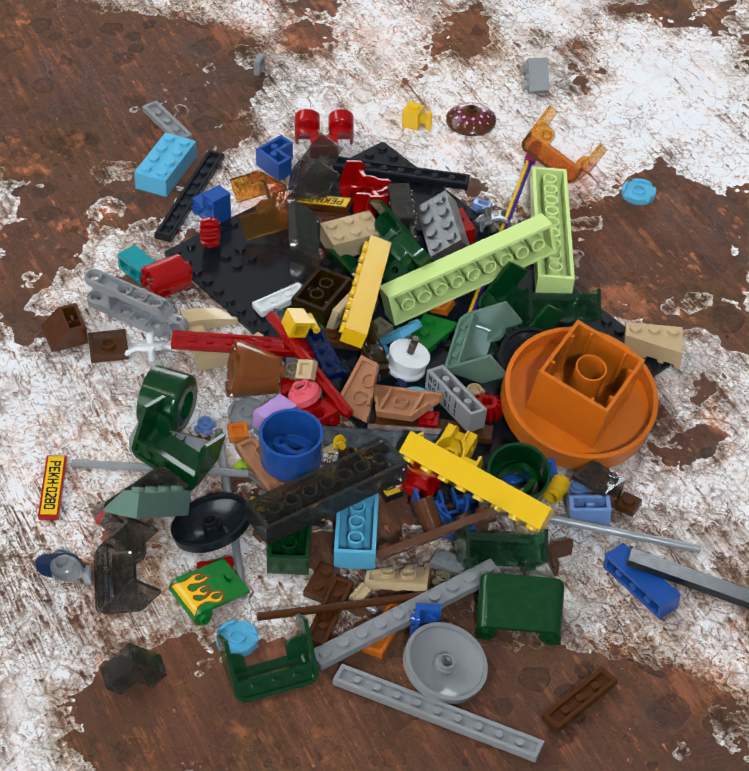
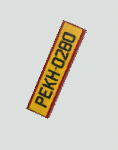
[38,455,67,520]

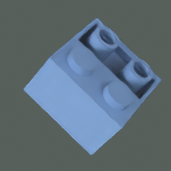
[565,494,612,527]

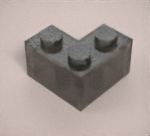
[101,643,167,695]

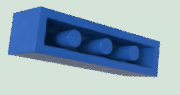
[603,543,681,619]

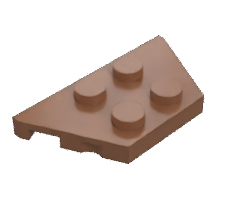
[374,384,444,422]

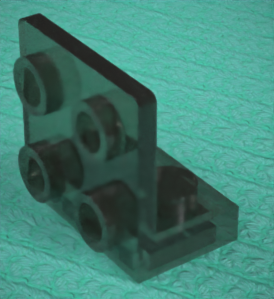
[572,460,626,501]

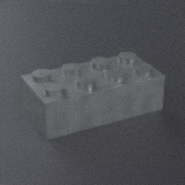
[416,190,470,261]

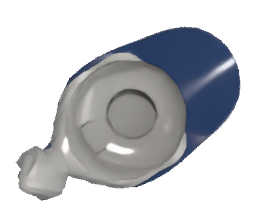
[35,549,93,585]

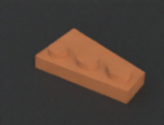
[340,355,379,424]

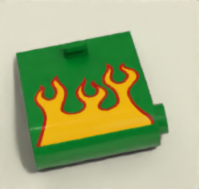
[169,558,250,626]

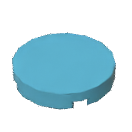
[621,178,656,205]
[216,620,258,657]

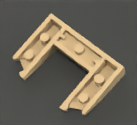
[180,308,238,371]

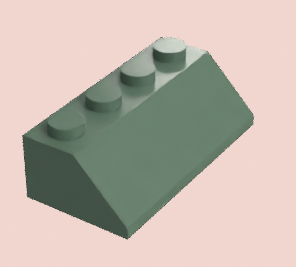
[104,485,191,519]

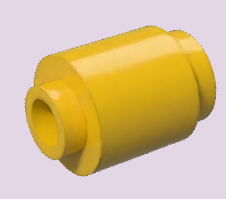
[544,474,570,504]

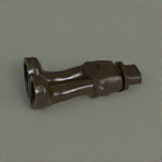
[360,320,390,375]

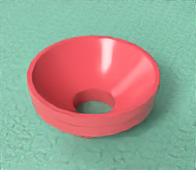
[287,379,322,409]

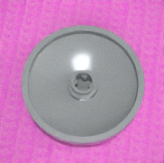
[403,622,488,704]

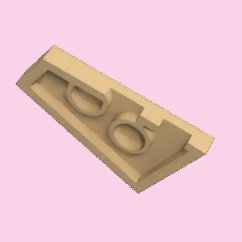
[364,562,431,592]

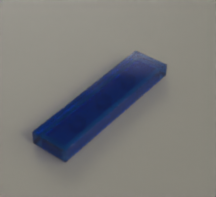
[304,320,346,380]

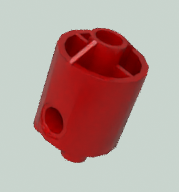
[140,254,193,298]

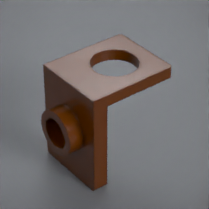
[545,538,573,576]

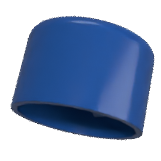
[259,409,323,482]

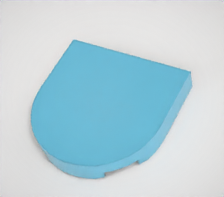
[380,319,422,345]

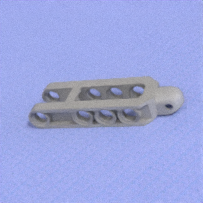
[85,269,189,338]

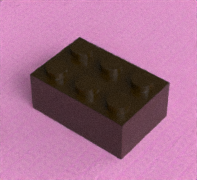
[291,266,351,326]

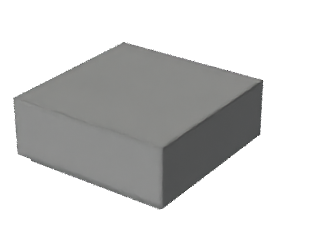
[254,53,265,76]

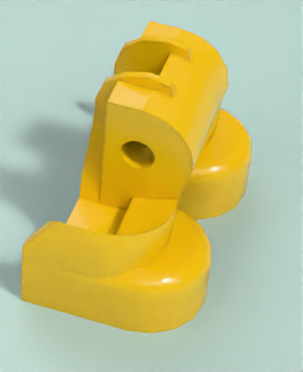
[411,423,483,492]

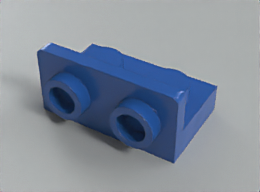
[410,603,442,636]

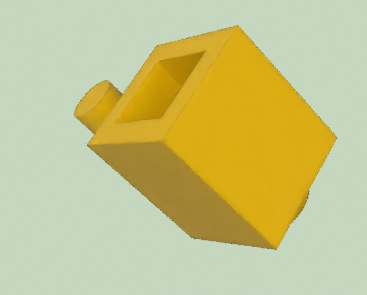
[402,101,432,131]
[281,308,321,338]

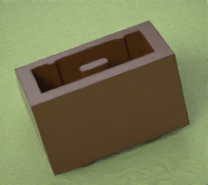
[42,303,88,352]

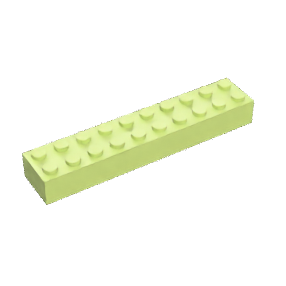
[530,167,575,296]
[380,213,557,326]

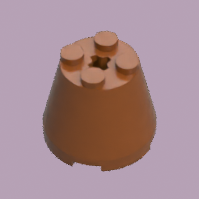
[225,340,284,398]

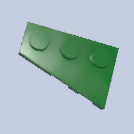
[411,313,457,353]

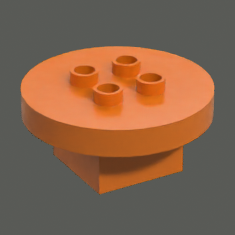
[500,320,658,471]

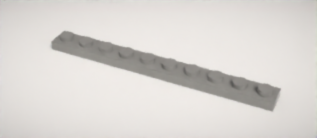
[314,559,502,671]
[333,664,545,763]

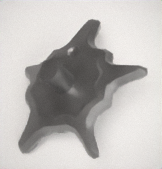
[471,206,509,233]

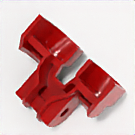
[294,109,354,159]
[339,160,399,217]

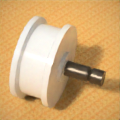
[386,336,430,382]

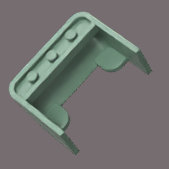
[445,301,523,384]

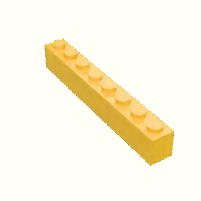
[339,235,391,348]
[399,431,555,533]

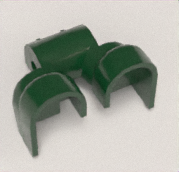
[383,230,434,282]

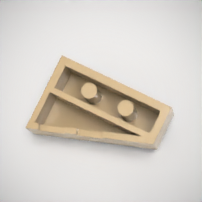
[624,322,683,369]

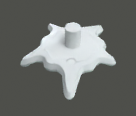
[125,332,177,361]

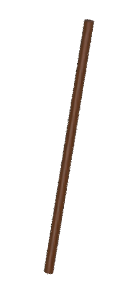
[256,590,479,621]

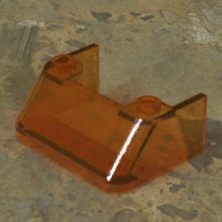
[522,105,608,184]
[230,170,297,240]

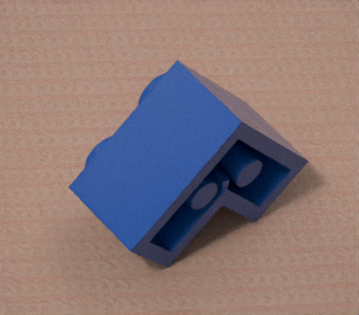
[256,135,293,181]
[192,185,231,223]

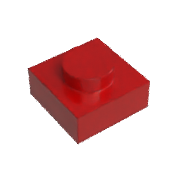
[417,411,440,428]

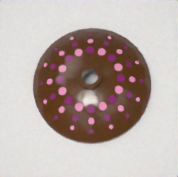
[446,102,496,136]

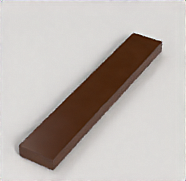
[375,416,494,444]

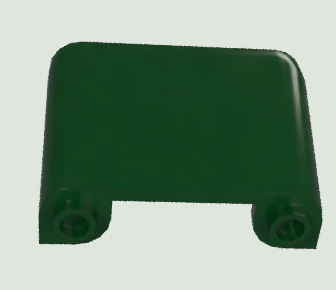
[475,573,564,646]

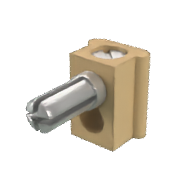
[348,582,378,614]

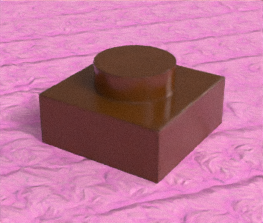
[615,491,642,517]

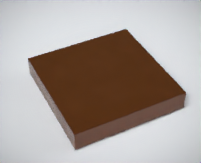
[88,329,129,363]

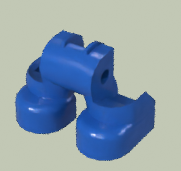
[411,487,485,541]

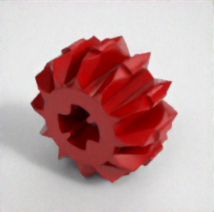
[199,217,221,248]
[475,392,503,424]

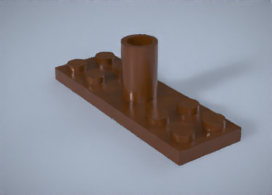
[376,496,496,562]

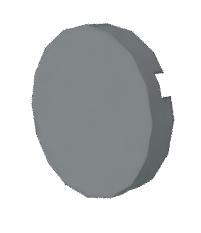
[228,397,262,429]

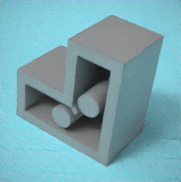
[521,57,549,93]

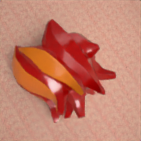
[395,462,441,504]

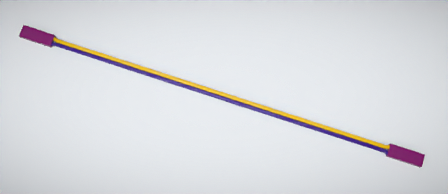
[444,141,542,375]

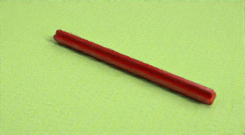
[266,311,354,418]

